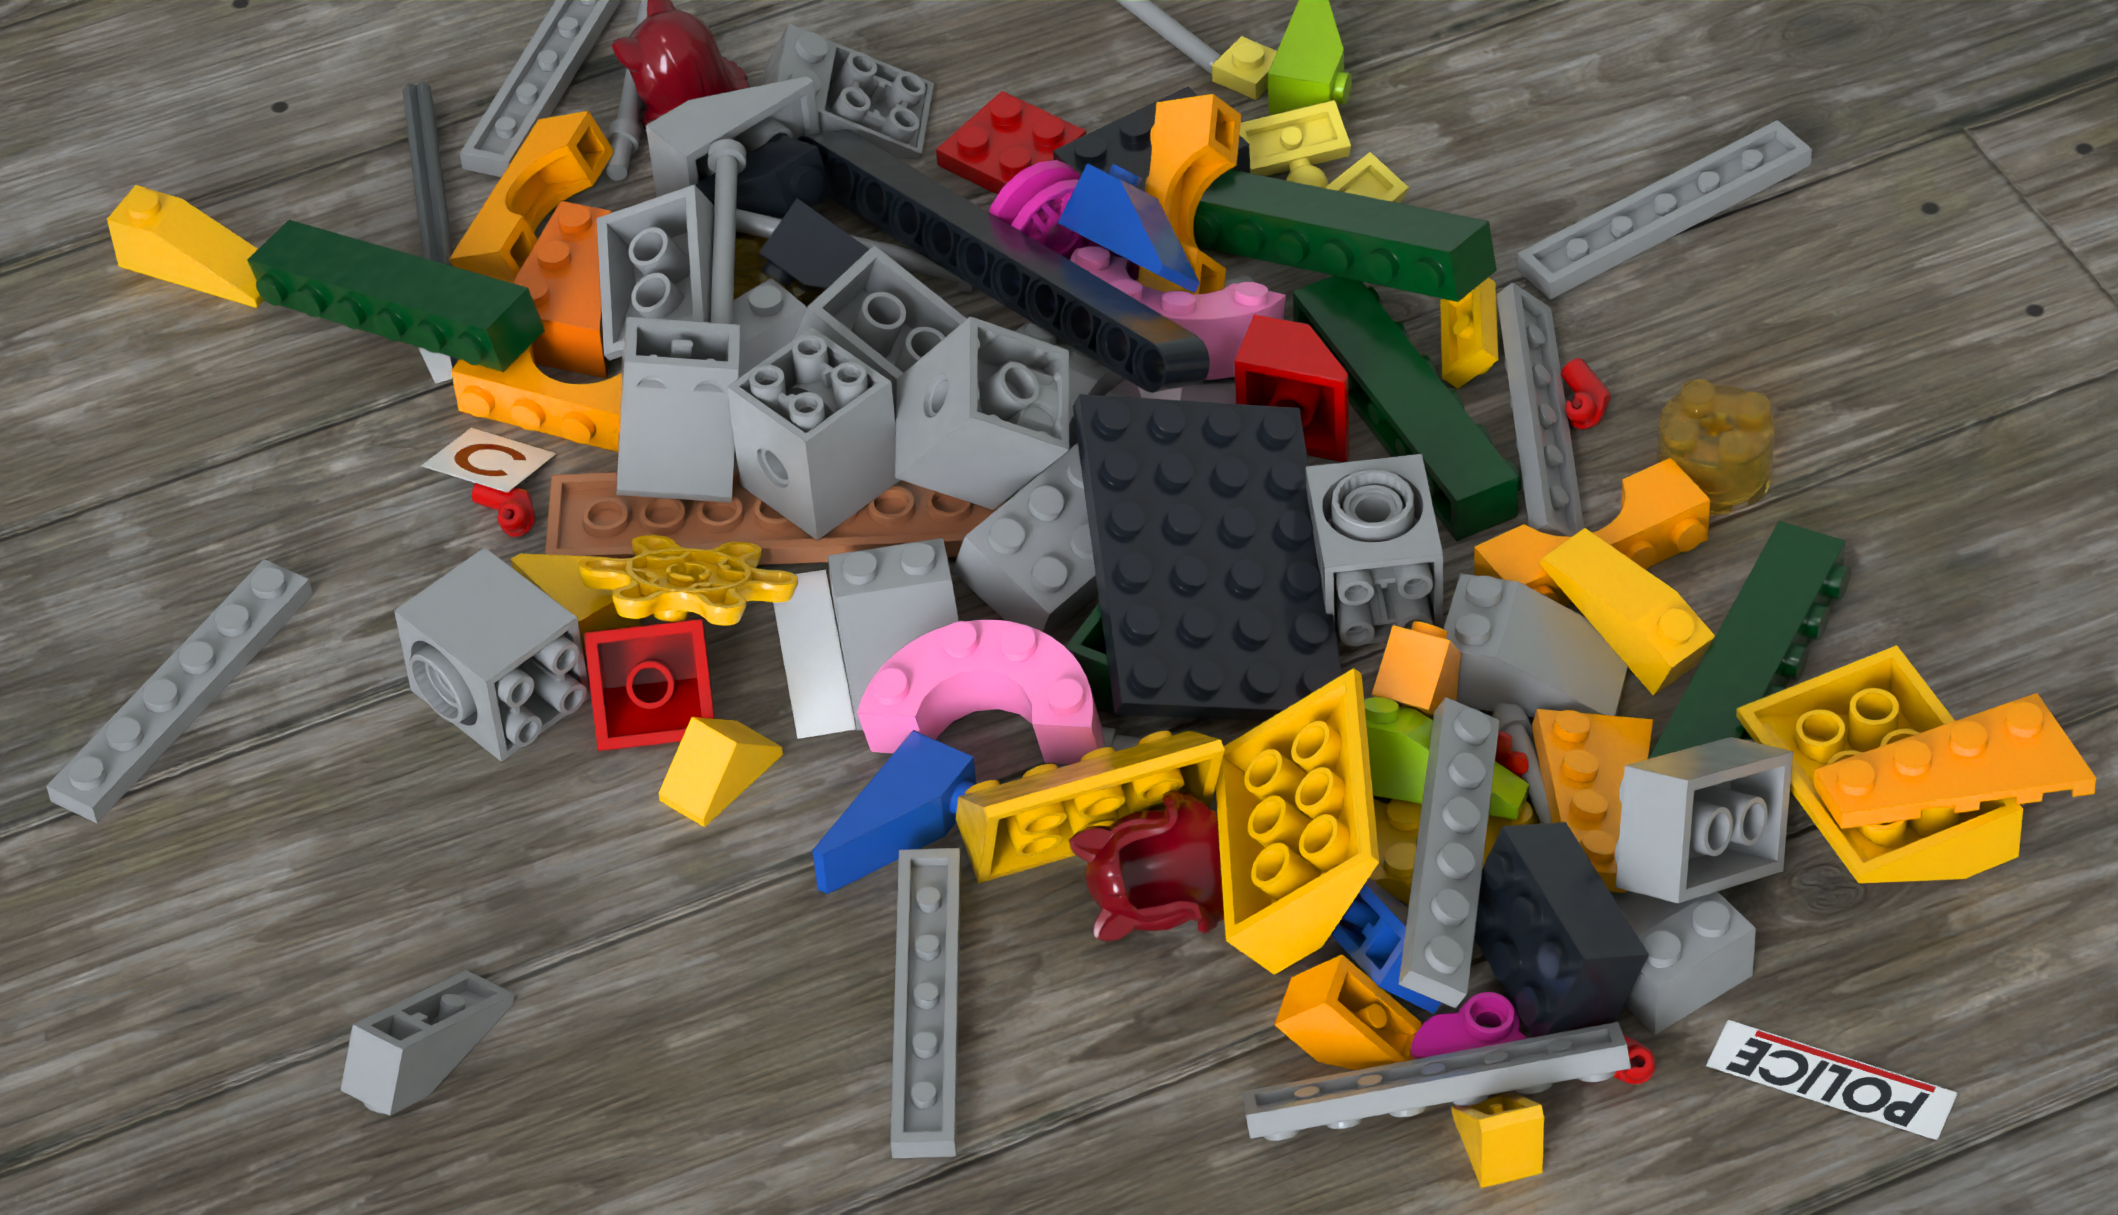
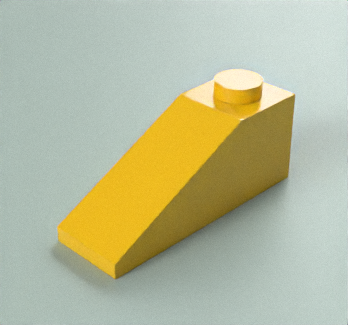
[107,185,264,308]
[1539,528,1715,696]

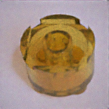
[1657,379,1775,515]

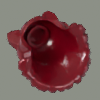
[611,0,750,129]
[1069,790,1224,942]

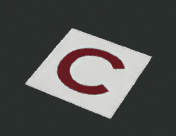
[421,428,557,493]

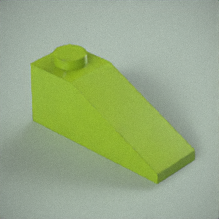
[1268,0,1352,115]
[1364,697,1529,820]

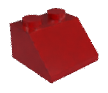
[1234,314,1350,462]
[584,617,715,751]

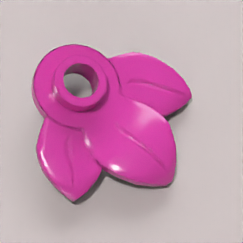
[1411,992,1528,1059]

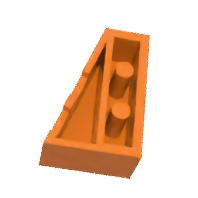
[513,201,611,379]

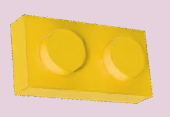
[1440,277,1498,389]

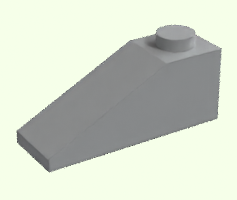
[340,970,515,1116]

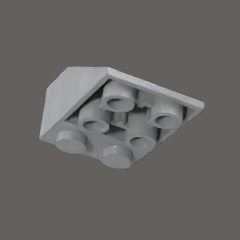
[761,24,934,159]
[616,317,740,502]

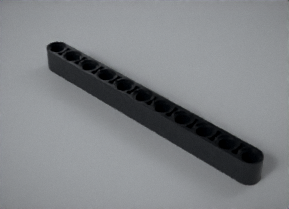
[796,130,1210,393]

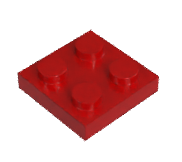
[936,91,1086,195]

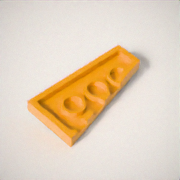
[1813,693,2096,829]
[1531,709,1653,893]

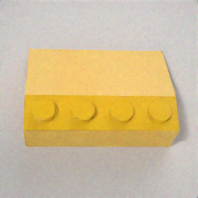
[1736,645,2023,884]
[1216,668,1379,975]
[955,730,1225,884]

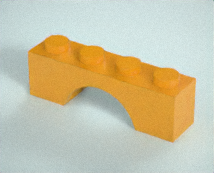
[1136,94,1241,294]
[449,111,615,283]
[451,344,622,452]
[1474,457,1710,606]

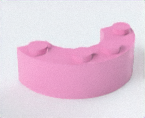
[1070,246,1286,380]
[857,620,1105,765]

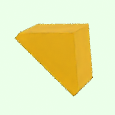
[659,717,783,828]
[1451,1092,1544,1188]

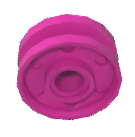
[989,160,1098,260]

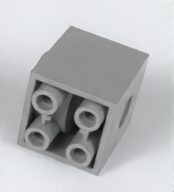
[895,316,1069,510]
[727,327,901,541]
[1305,454,1443,647]
[394,547,591,762]

